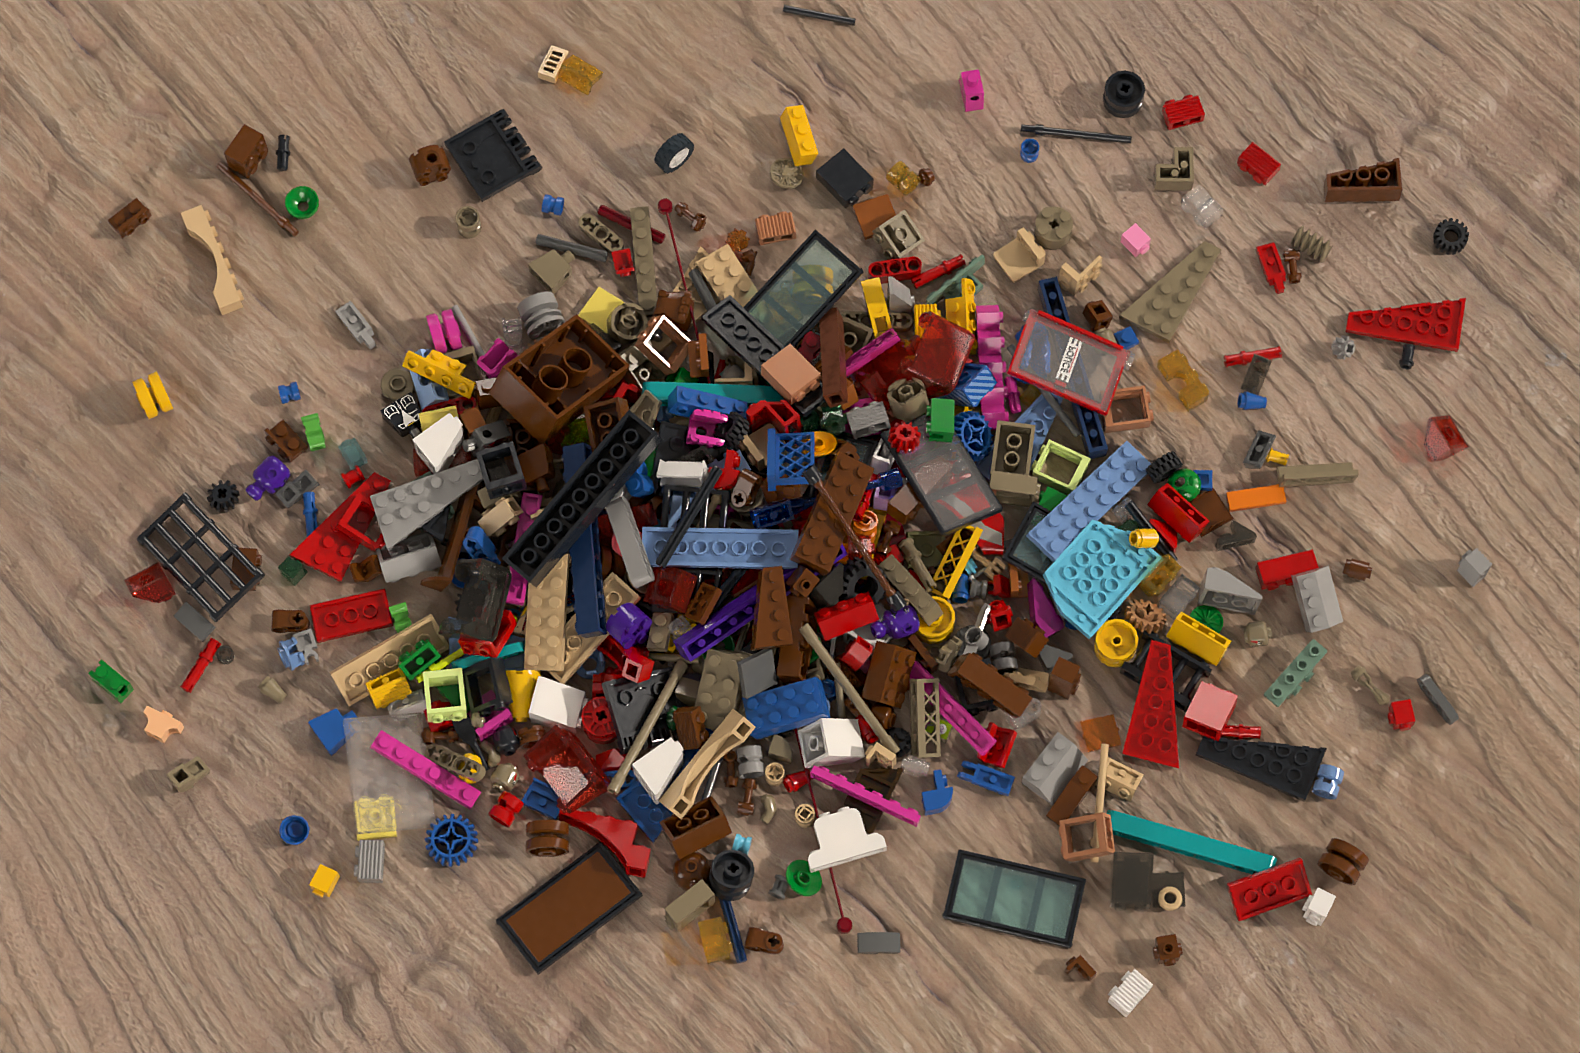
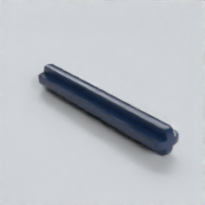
[719,898,747,963]

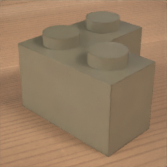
[1154,147,1194,191]

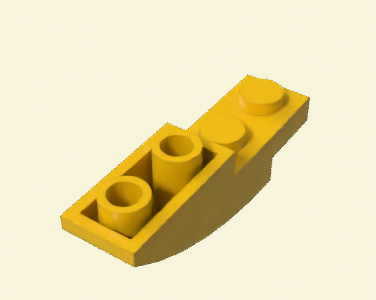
[860,277,897,356]

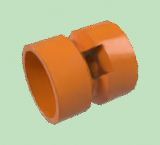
[852,510,878,545]

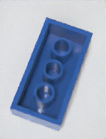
[742,677,830,740]

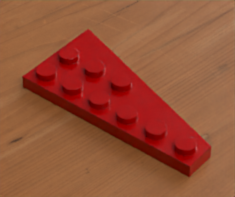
[1345,298,1466,352]
[289,472,391,582]
[1122,640,1179,769]

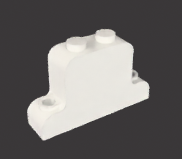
[808,807,887,873]

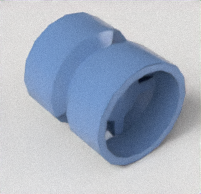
[1312,764,1344,800]

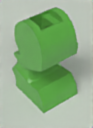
[301,413,326,452]
[389,602,412,633]

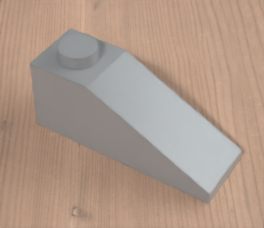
[887,277,915,314]

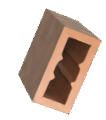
[761,344,821,405]

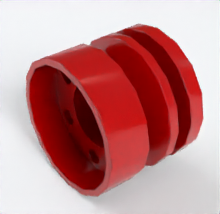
[581,696,617,745]

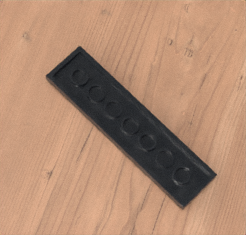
[702,295,826,418]

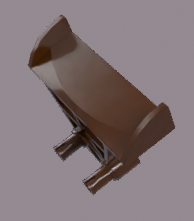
[420,484,519,592]

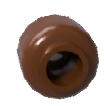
[869,703,897,731]

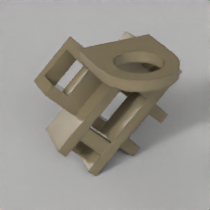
[926,636,963,673]

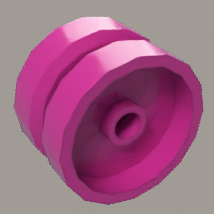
[426,309,463,353]

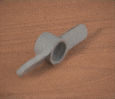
[963,603,991,654]

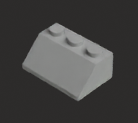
[376,532,442,583]
[1291,566,1343,633]
[1022,732,1088,806]

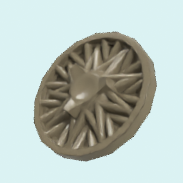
[770,158,804,189]
[380,368,415,402]

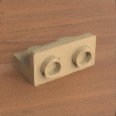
[1003,668,1051,693]
[865,742,897,769]
[1095,757,1144,802]

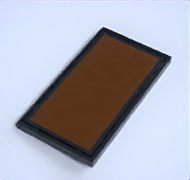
[496,842,643,975]

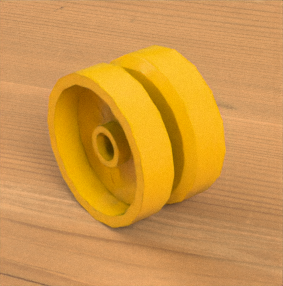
[132,371,174,419]
[914,596,955,644]
[1094,619,1138,667]

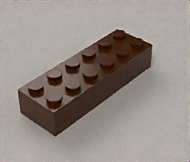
[789,452,875,576]

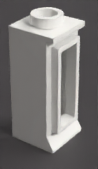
[656,460,709,487]

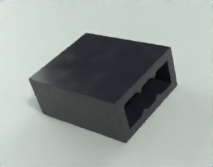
[816,148,874,209]

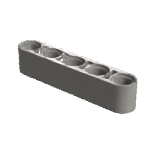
[606,496,654,588]

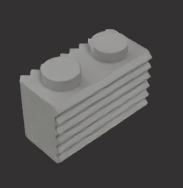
[846,401,891,439]
[1457,548,1492,587]
[354,840,385,883]

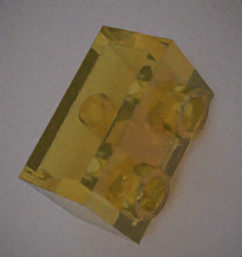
[1138,554,1182,597]
[698,917,733,964]

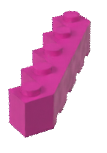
[976,305,1009,430]

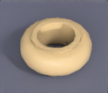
[1158,887,1182,911]

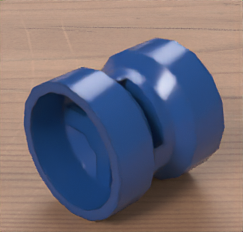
[1020,138,1040,163]
[542,194,564,216]
[278,382,301,404]
[822,679,836,703]

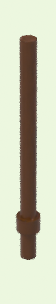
[216,162,299,237]

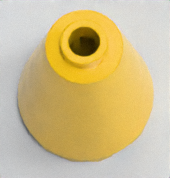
[506,670,541,722]

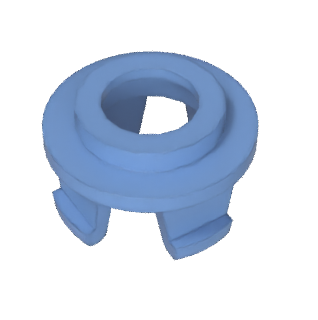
[277,637,305,671]
[576,649,606,679]

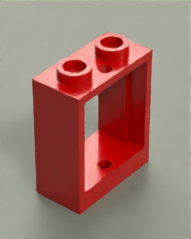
[335,492,385,552]

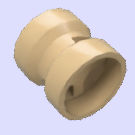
[765,762,785,786]
[795,804,815,828]

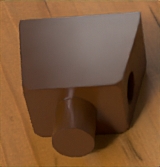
[511,444,556,493]

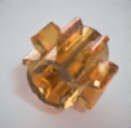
[725,228,750,252]

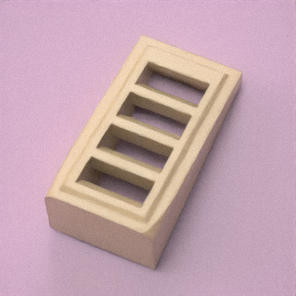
[538,45,569,84]

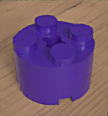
[606,603,652,649]

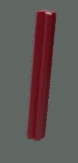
[597,205,666,244]

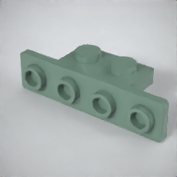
[926,255,985,304]
[1264,639,1327,707]

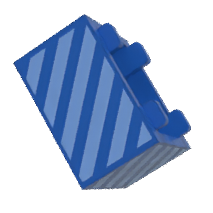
[939,363,997,407]

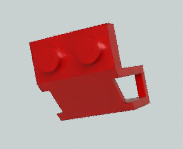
[746,400,802,443]

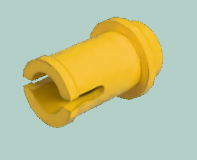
[1266,447,1289,466]

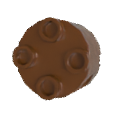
[409,145,451,186]

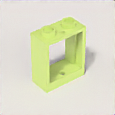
[1030,439,1090,495]
[423,668,467,723]

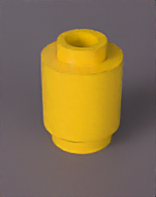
[1129,529,1159,548]

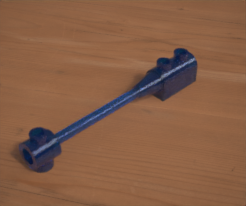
[749,468,903,530]

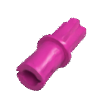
[1004,376,1021,414]

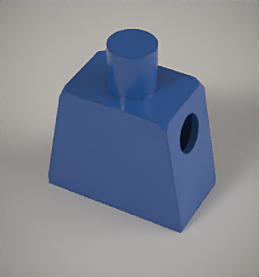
[308,709,359,756]

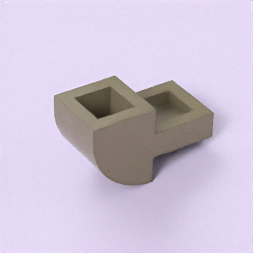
[166,756,210,792]

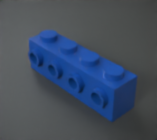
[668,385,747,420]

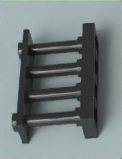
[1120,630,1212,712]

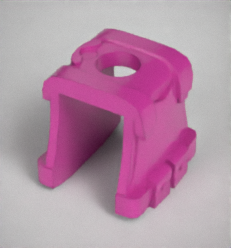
[477,338,518,379]
[686,409,728,448]

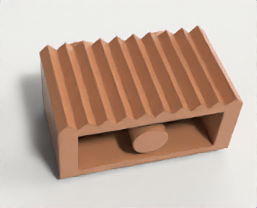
[755,211,796,245]

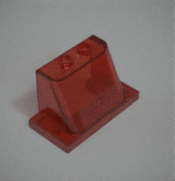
[852,335,939,411]

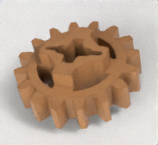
[1124,599,1167,634]

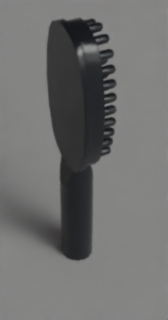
[452,714,490,771]

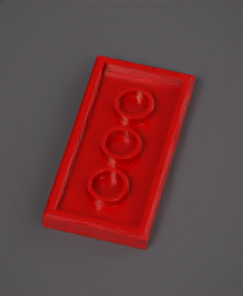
[309,588,393,643]
[1227,858,1312,921]

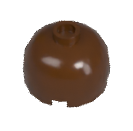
[672,851,711,891]

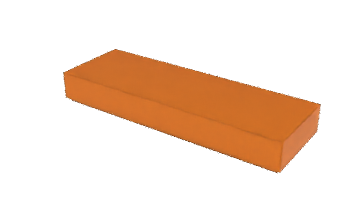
[1226,484,1287,512]

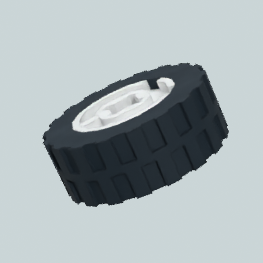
[654,133,694,174]

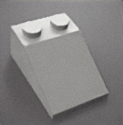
[1198,567,1262,615]

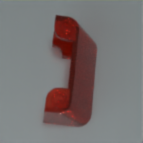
[897,311,975,399]
[523,724,611,814]

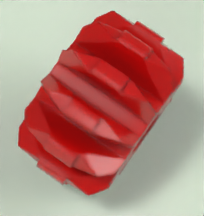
[888,420,921,454]

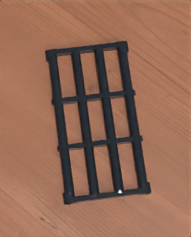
[650,484,731,615]
[137,492,265,622]

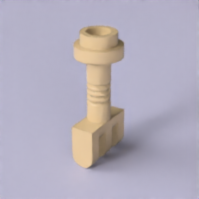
[969,546,1006,580]

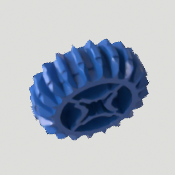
[949,411,994,462]
[425,814,478,867]

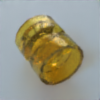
[886,161,921,196]

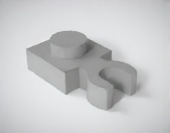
[293,628,319,665]

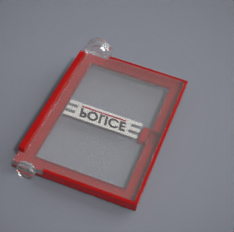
[1007,309,1135,416]

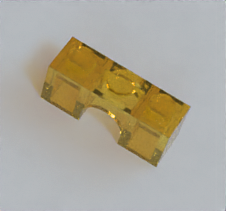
[1157,349,1209,412]

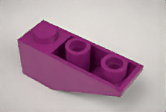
[1027,578,1065,638]

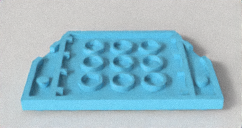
[1043,520,1162,639]

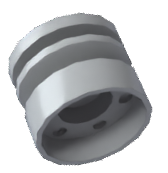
[517,292,565,339]

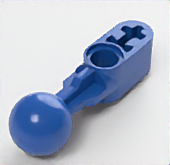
[463,526,504,594]

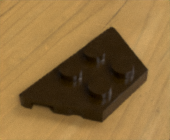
[844,768,904,834]

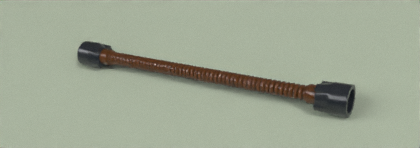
[802,464,907,612]

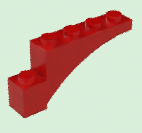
[597,634,655,683]
[559,807,651,878]

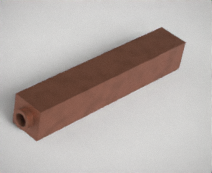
[819,307,848,408]

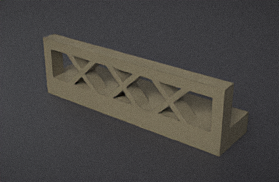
[1276,462,1359,487]
[909,678,941,758]

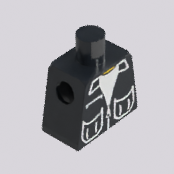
[380,392,422,439]

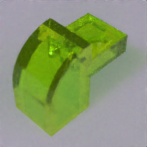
[561,418,591,447]

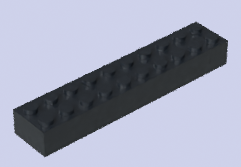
[502,410,663,588]

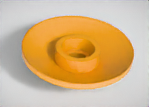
[798,431,837,456]

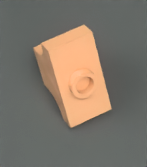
[143,706,184,743]

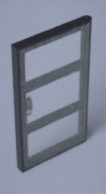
[880,415,1003,537]

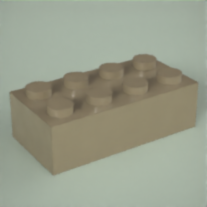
[695,646,750,730]

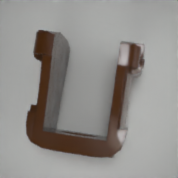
[653,290,694,333]

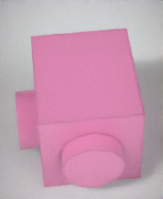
[1120,223,1151,257]

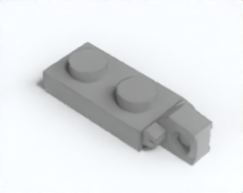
[335,301,376,350]

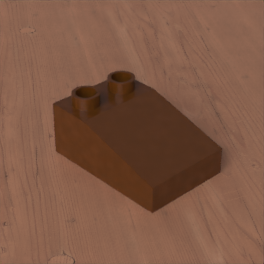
[489,314,630,444]

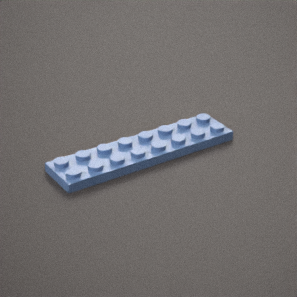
[1026,441,1151,562]
[642,527,798,569]

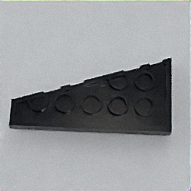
[1195,736,1327,802]

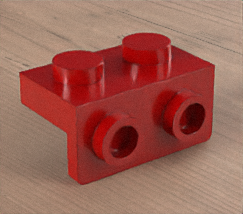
[977,722,1017,768]

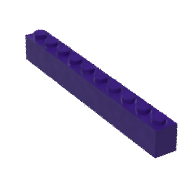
[673,544,848,662]

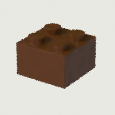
[224,124,268,179]

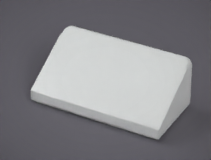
[387,689,426,724]

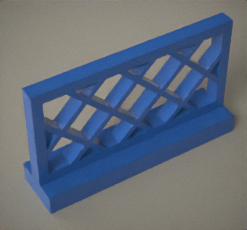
[767,428,815,491]

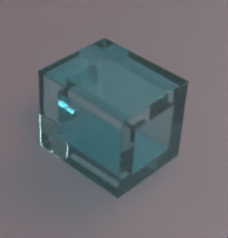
[338,438,368,470]

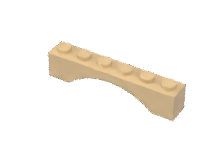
[181,205,244,315]
[658,709,756,819]

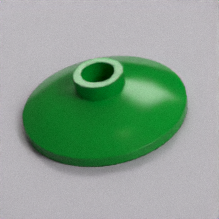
[785,860,822,896]

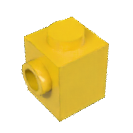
[309,864,340,898]

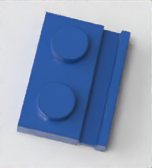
[522,778,569,820]

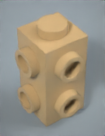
[477,497,523,537]

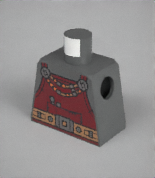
[462,419,511,458]

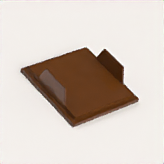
[1189,488,1234,538]

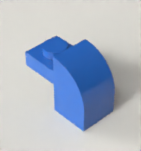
[921,769,953,816]

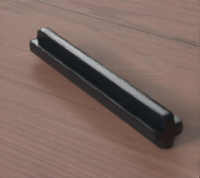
[1125,500,1178,565]

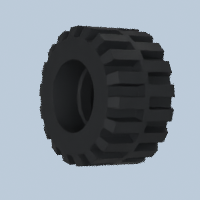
[834,556,888,605]

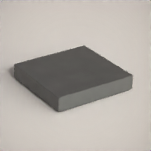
[737,649,778,699]

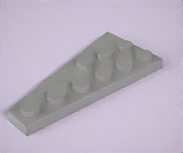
[370,459,484,551]

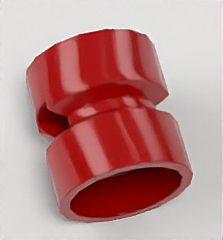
[488,791,524,828]

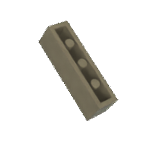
[878,554,944,626]

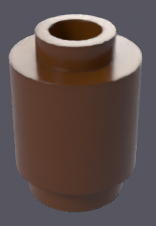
[1343,558,1373,581]

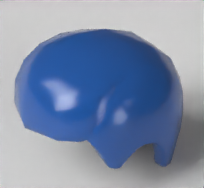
[279,815,310,845]

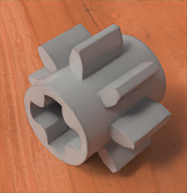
[1331,335,1355,360]

